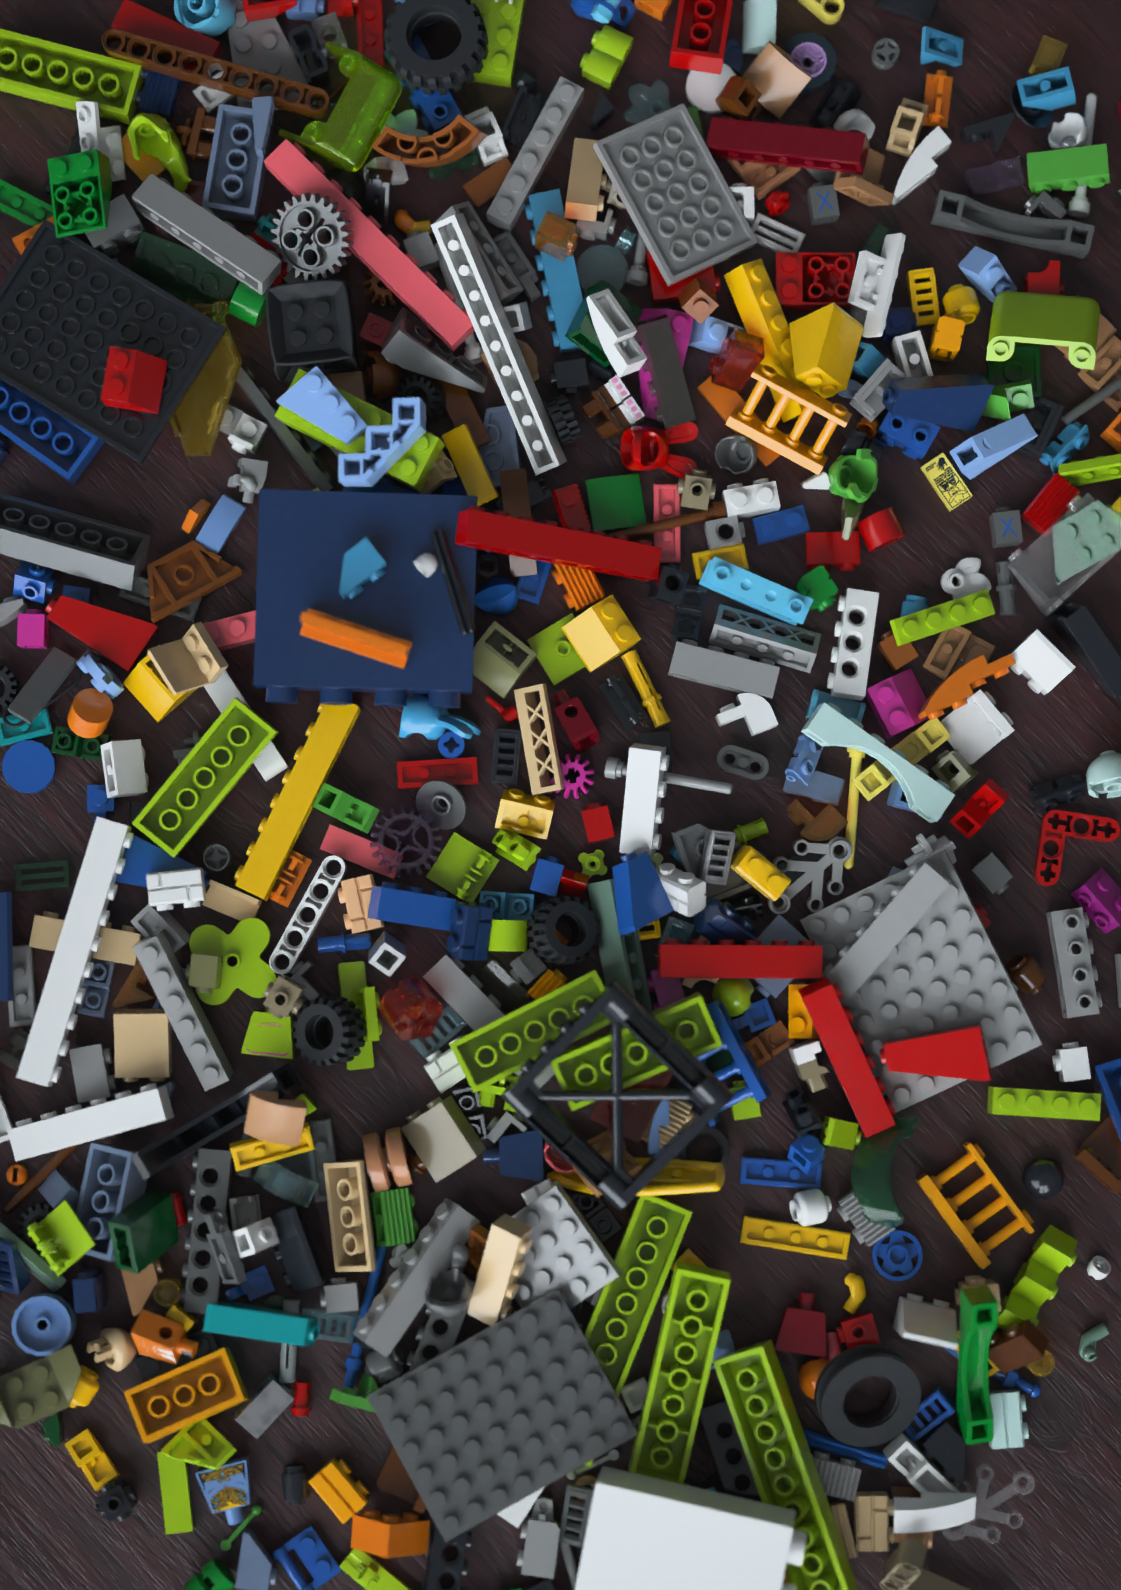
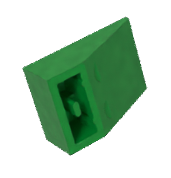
[47,149,112,238]

